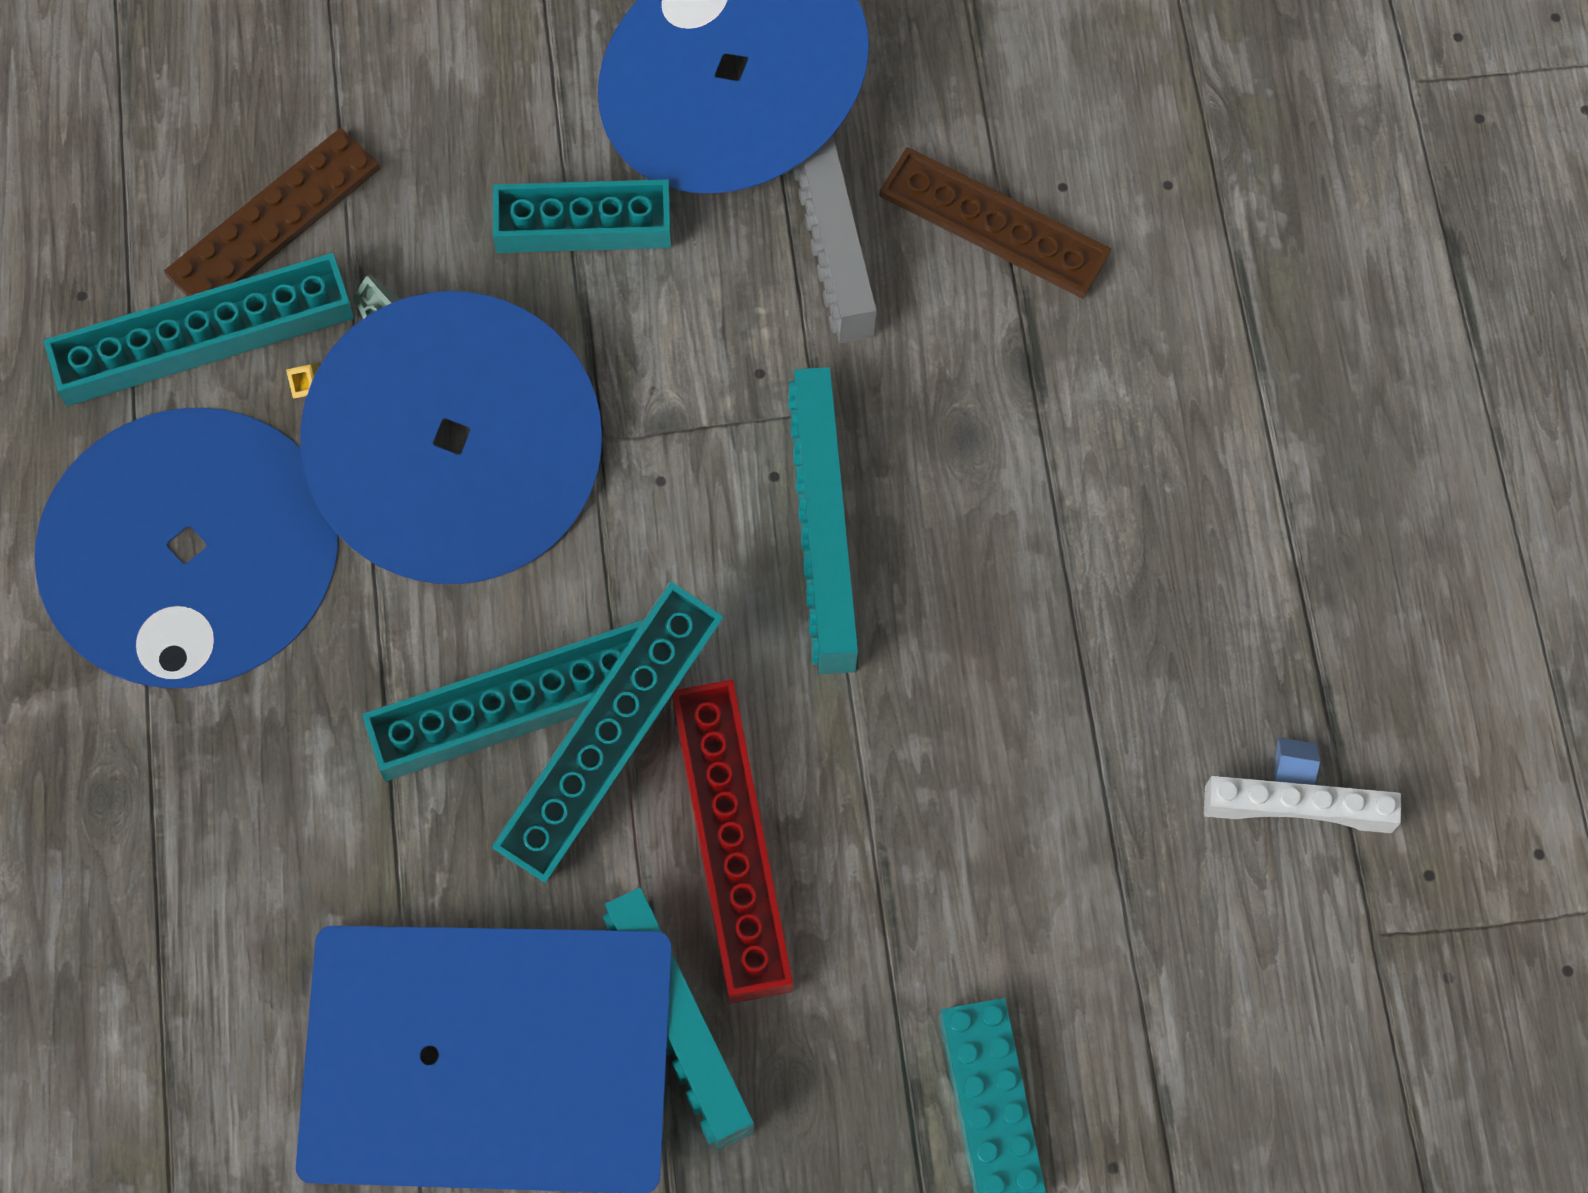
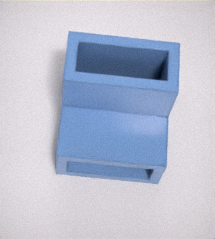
[1272,737,1320,785]

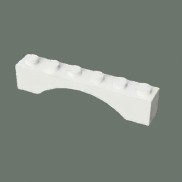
[1204,776,1401,833]

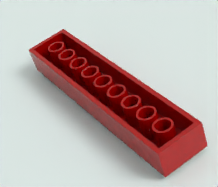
[672,679,793,1004]

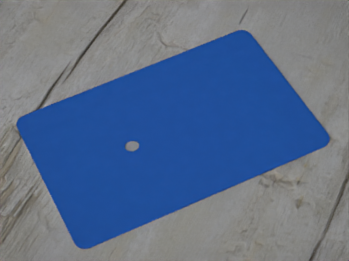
[296,926,672,1193]

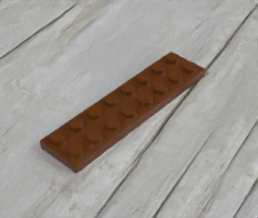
[164,127,380,296]
[879,147,1111,299]

